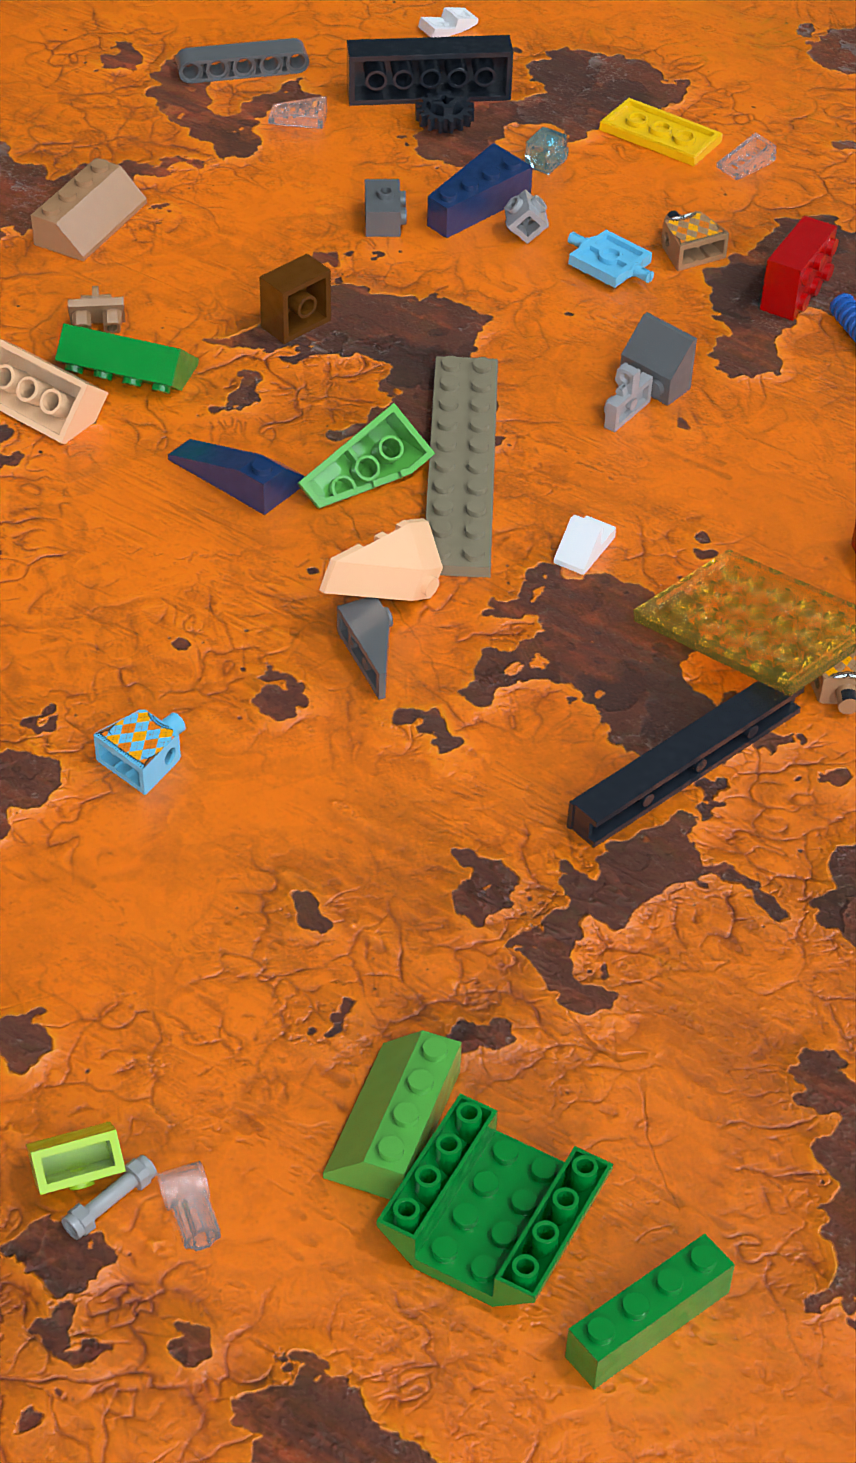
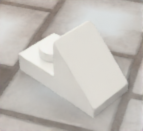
[554,515,616,575]

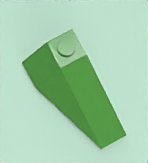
[297,403,435,509]

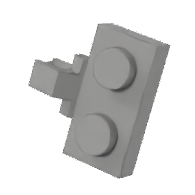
[604,362,653,432]

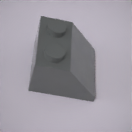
[620,312,697,406]

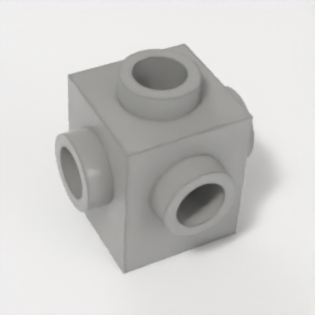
[504,189,549,244]

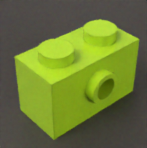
[26,1122,126,1195]

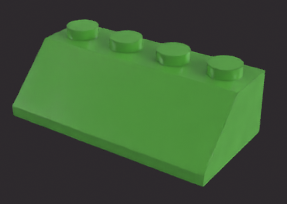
[323,1030,462,1199]

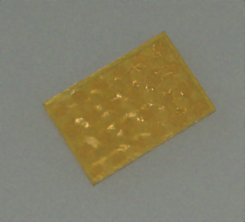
[633,549,856,696]

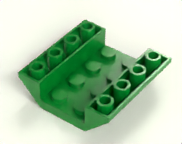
[376,1093,614,1307]

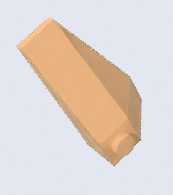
[319,518,443,601]

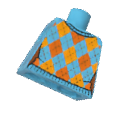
[93,710,186,795]

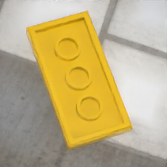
[599,98,723,166]

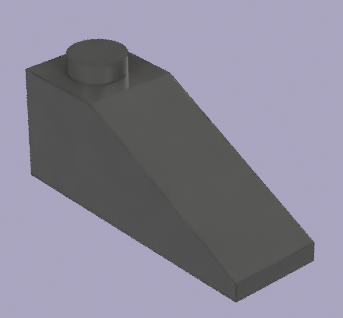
[337,597,393,700]

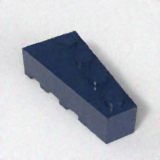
[427,143,533,238]

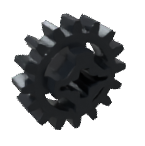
[415,90,475,134]

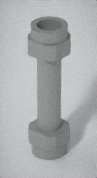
[61,1155,157,1240]

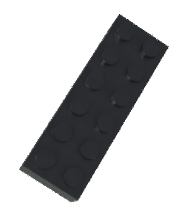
[347,35,514,106]

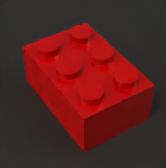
[760,215,839,321]

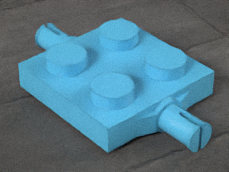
[567,230,654,288]

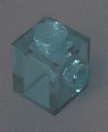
[525,127,569,175]

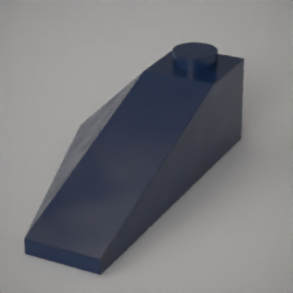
[168,439,305,515]

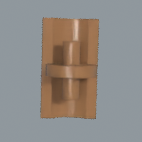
[68,286,126,333]

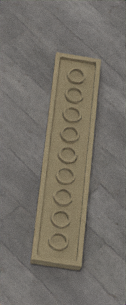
[426,356,498,578]

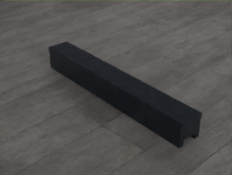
[567,667,805,848]

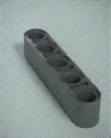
[175,38,309,84]

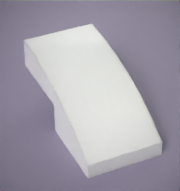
[418,7,479,37]

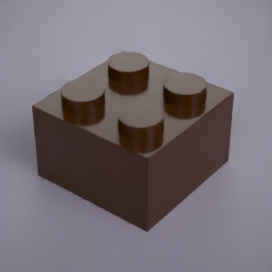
[259,254,331,344]

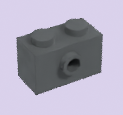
[365,179,407,237]

